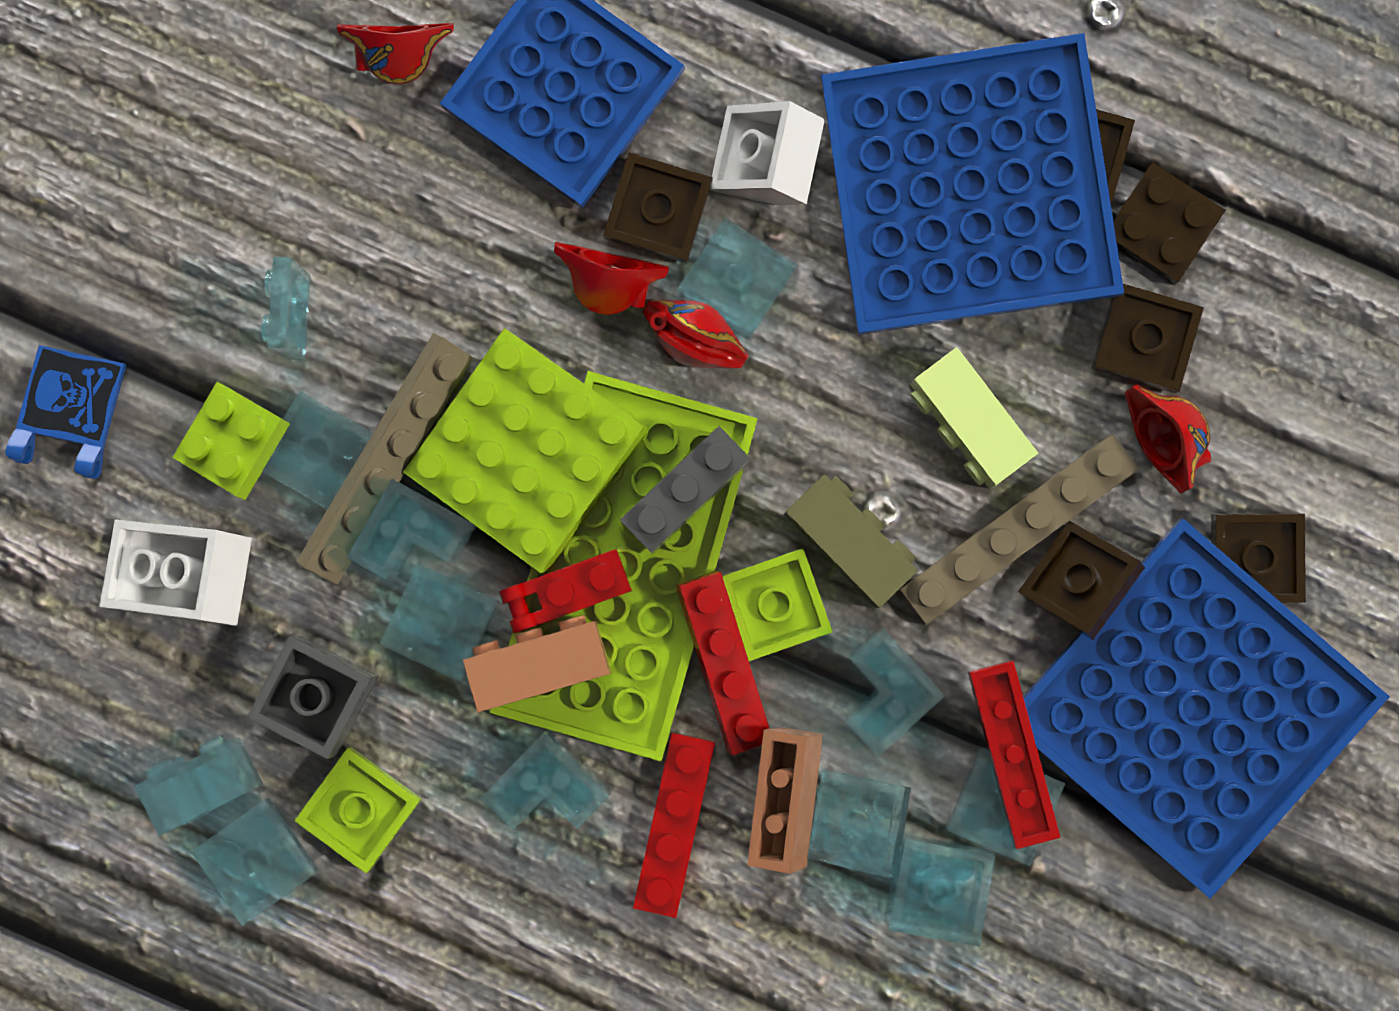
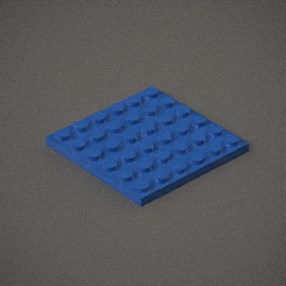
[821,33,1124,335]
[1023,518,1390,899]

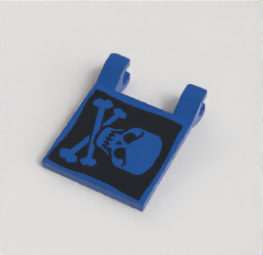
[5,345,127,479]

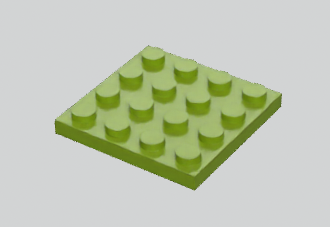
[403,328,648,574]

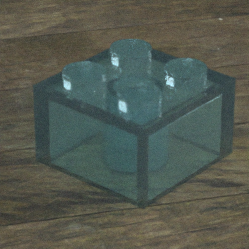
[884,833,995,947]

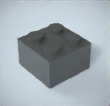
[247,636,379,759]

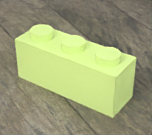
[909,347,1038,488]

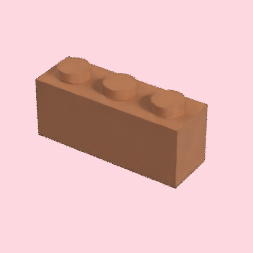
[463,615,612,712]
[747,727,823,874]

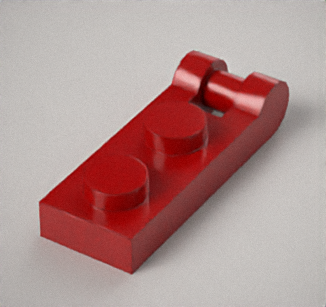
[499,549,632,634]

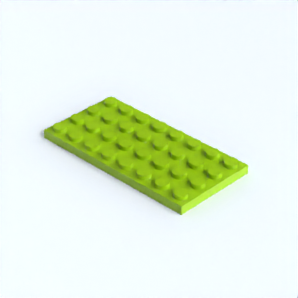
[489,371,758,761]

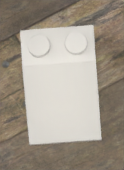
[99,520,252,626]

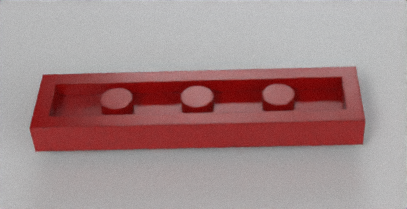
[675,571,770,756]
[968,660,1061,849]
[633,732,715,918]

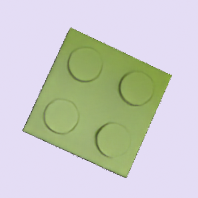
[172,381,290,500]
[723,548,833,661]
[294,747,422,874]

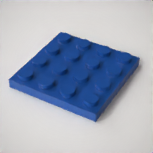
[440,0,685,209]

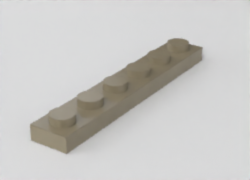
[296,333,473,585]
[899,434,1139,625]

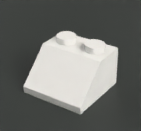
[710,101,825,205]

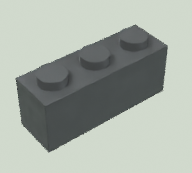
[620,426,751,555]

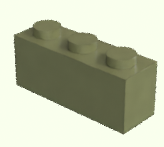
[784,474,918,608]

